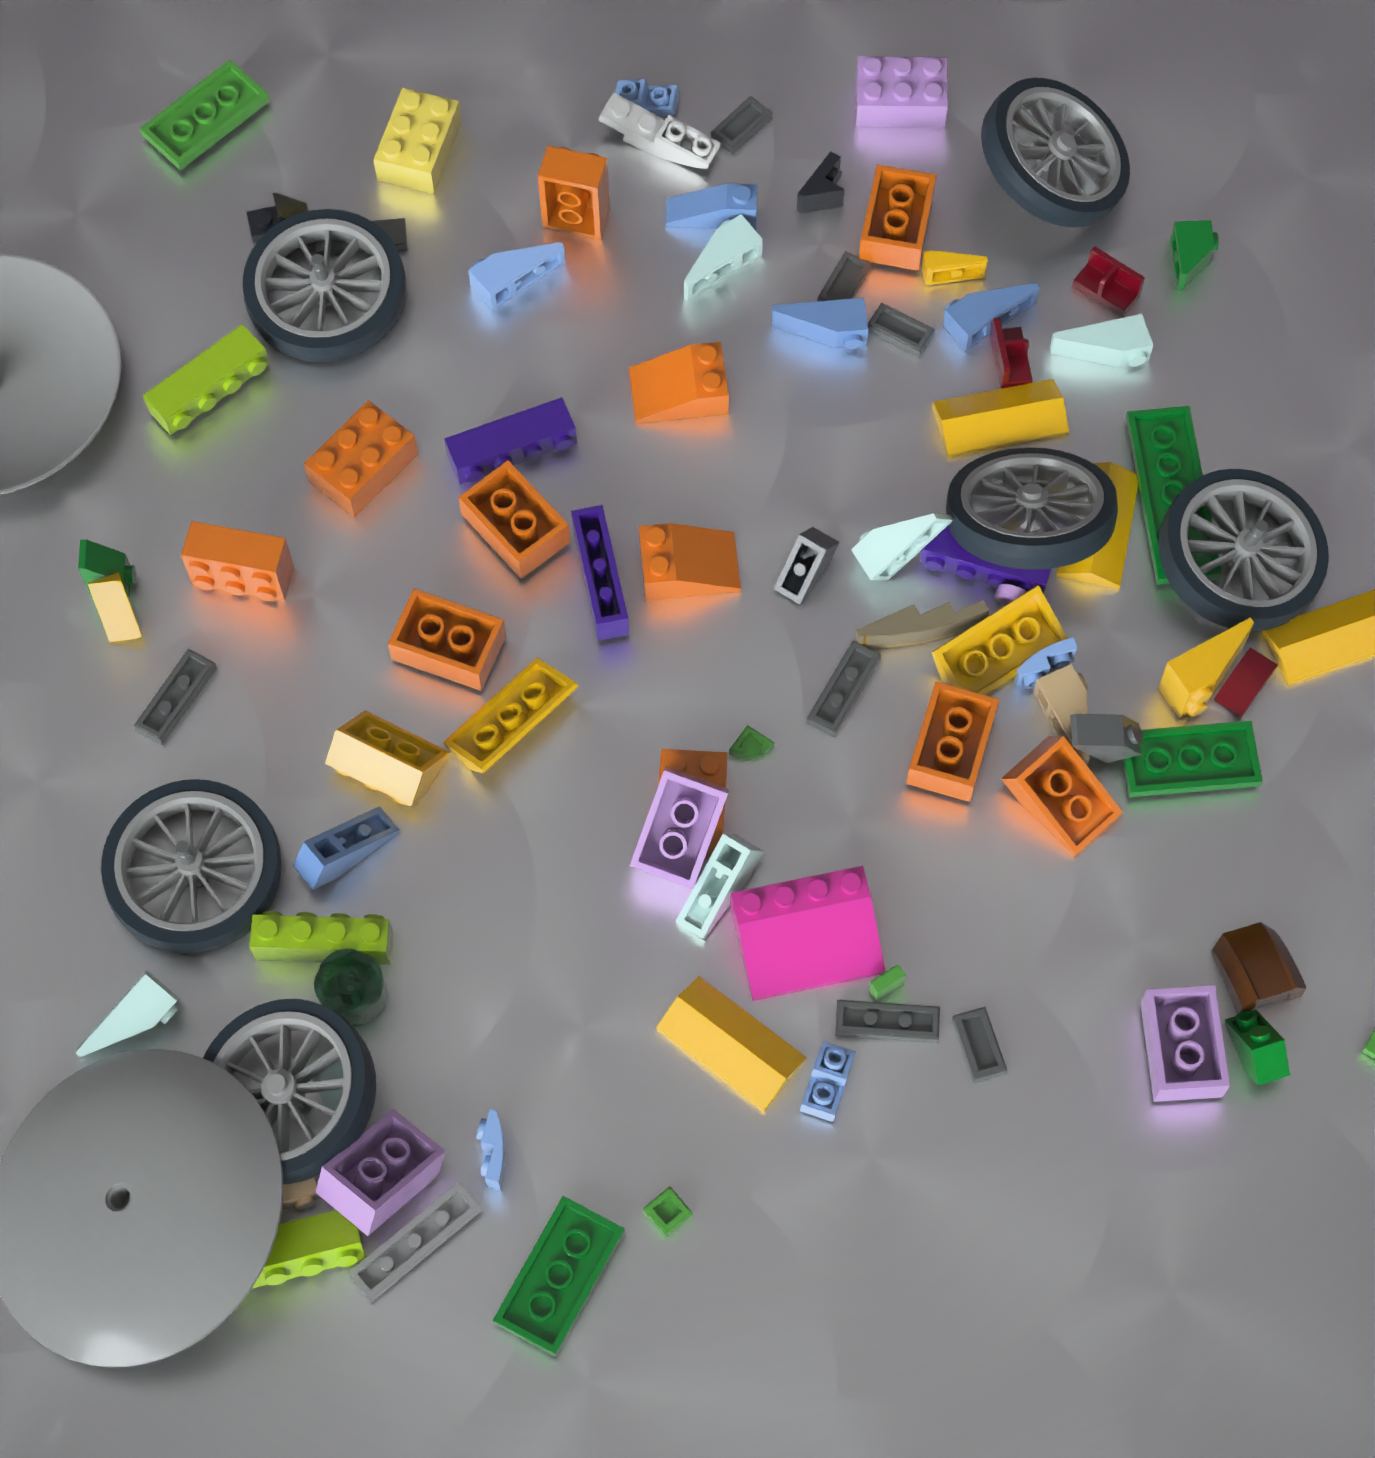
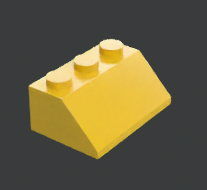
[325,710,450,806]

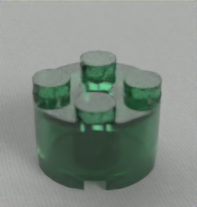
[314,949,387,1027]

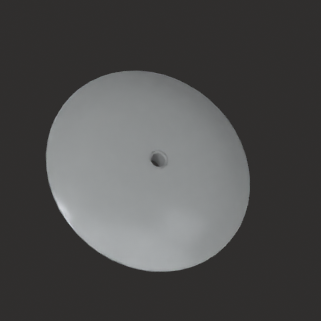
[0,254,121,495]
[0,1049,284,1367]

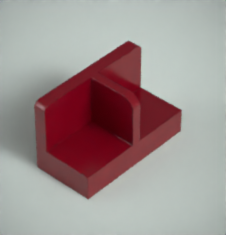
[1072,246,1145,318]
[990,318,1033,389]

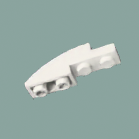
[599,92,721,169]

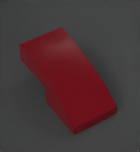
[1213,647,1278,718]

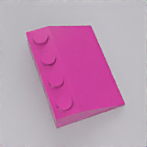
[730,866,885,1001]

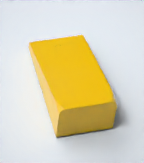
[921,250,988,286]

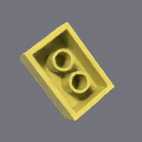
[373,88,462,194]

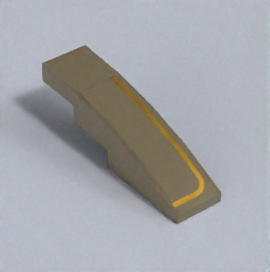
[855,600,990,649]

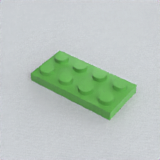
[140,60,270,171]

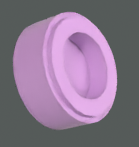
[995,584,1026,606]

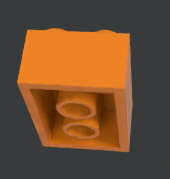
[538,146,610,240]
[859,164,937,271]
[304,400,418,518]
[458,460,571,579]
[181,521,294,601]
[388,588,506,691]
[906,681,1000,802]

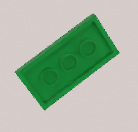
[1123,721,1263,797]
[492,1196,625,1357]

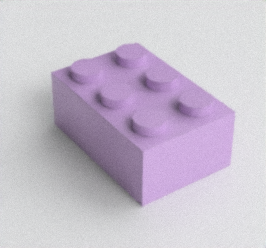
[856,56,948,128]
[630,766,729,889]
[1140,985,1230,1102]
[316,1109,445,1236]

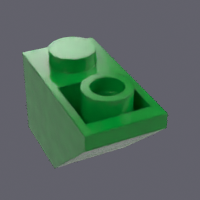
[1225,1010,1290,1086]

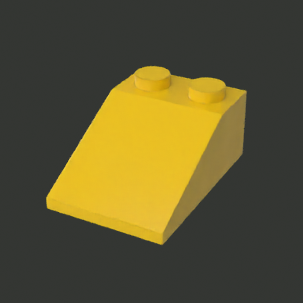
[1158,617,1254,720]

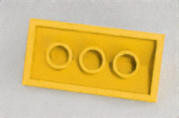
[932,379,1070,458]
[1056,462,1138,589]
[931,585,1068,695]
[1261,589,1375,686]
[443,658,579,773]
[656,976,807,1112]

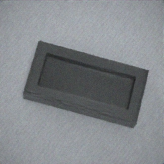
[711,96,773,155]
[817,251,872,301]
[868,302,935,358]
[952,1007,1007,1083]

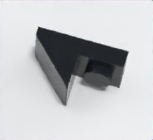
[797,151,845,213]
[246,193,308,243]

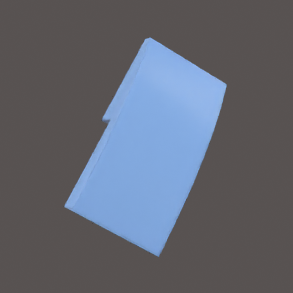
[615,79,680,116]
[1014,637,1078,689]
[800,1041,856,1122]
[477,1109,505,1191]

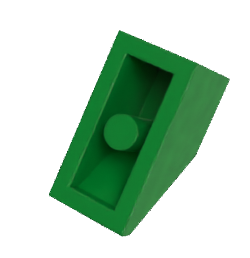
[1170,220,1218,290]
[78,540,136,598]

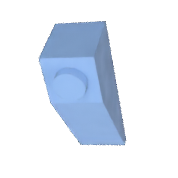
[468,242,566,311]

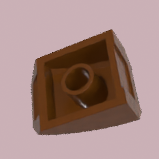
[1212,922,1307,1014]

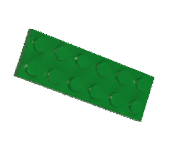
[1126,406,1222,585]

